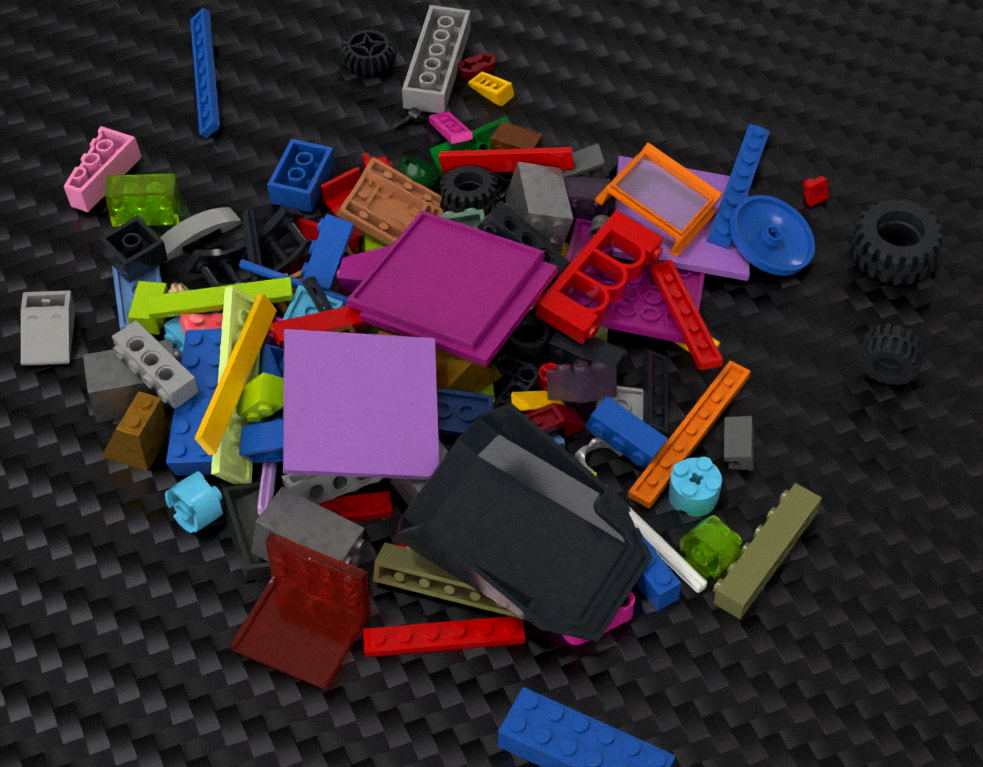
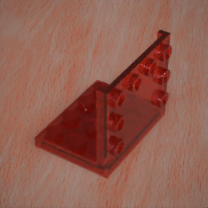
[230,533,371,690]

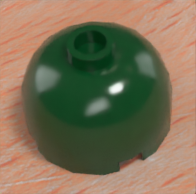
[397,155,443,191]

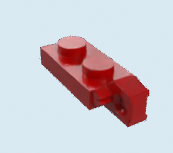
[321,491,393,522]

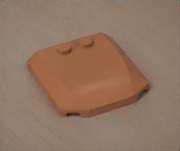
[336,157,443,245]

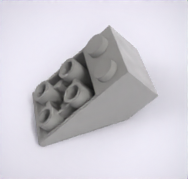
[21,290,76,366]

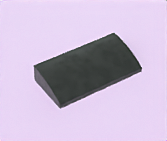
[220,481,284,582]

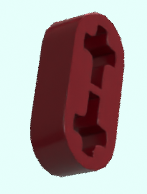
[458,53,496,80]

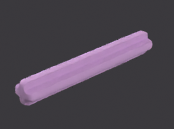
[257,462,278,516]

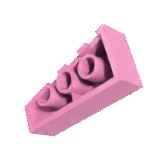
[64,126,142,212]

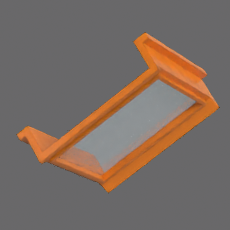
[594,143,722,258]

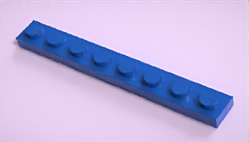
[190,8,220,138]
[707,123,770,249]

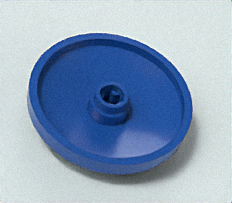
[729,195,815,276]

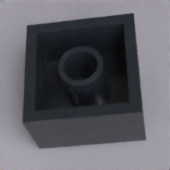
[99,216,168,283]

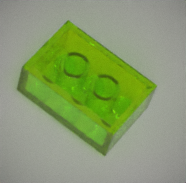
[105,174,181,227]

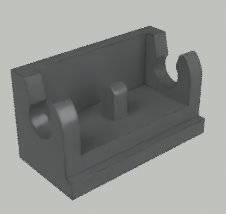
[724,416,754,471]

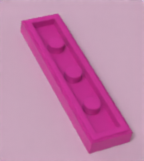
[429,111,473,144]

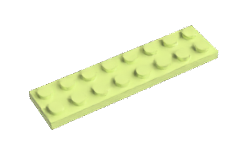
[211,286,260,485]

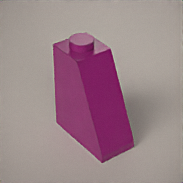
[335,244,393,291]

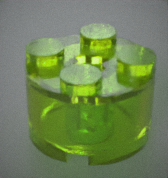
[680,515,742,579]

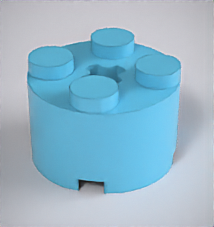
[669,457,722,517]
[165,471,223,533]

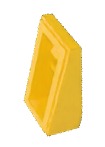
[468,72,515,106]

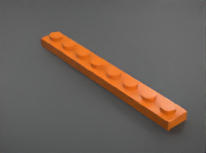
[628,360,751,509]

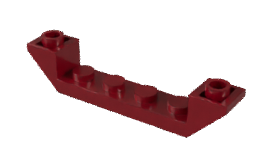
[525,403,586,438]

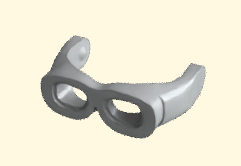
[574,437,623,472]

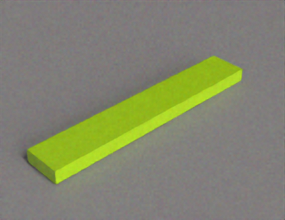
[148,277,293,319]

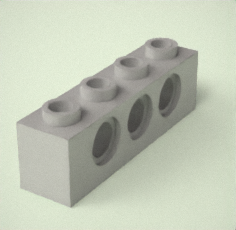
[112,320,199,409]
[282,474,383,504]

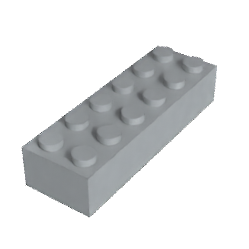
[402,5,471,113]

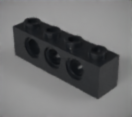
[477,200,570,290]

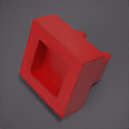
[802,176,829,207]

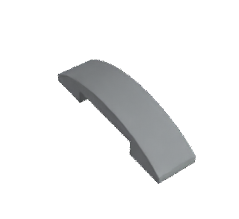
[160,207,242,263]

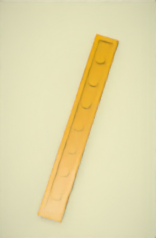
[194,293,277,455]

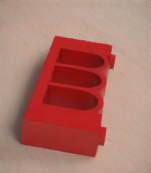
[535,210,663,345]

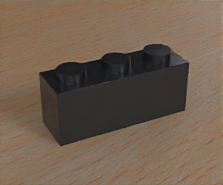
[548,330,626,385]

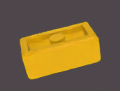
[511,391,564,411]

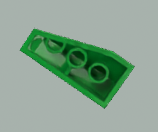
[430,116,509,175]

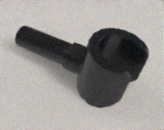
[394,107,424,129]

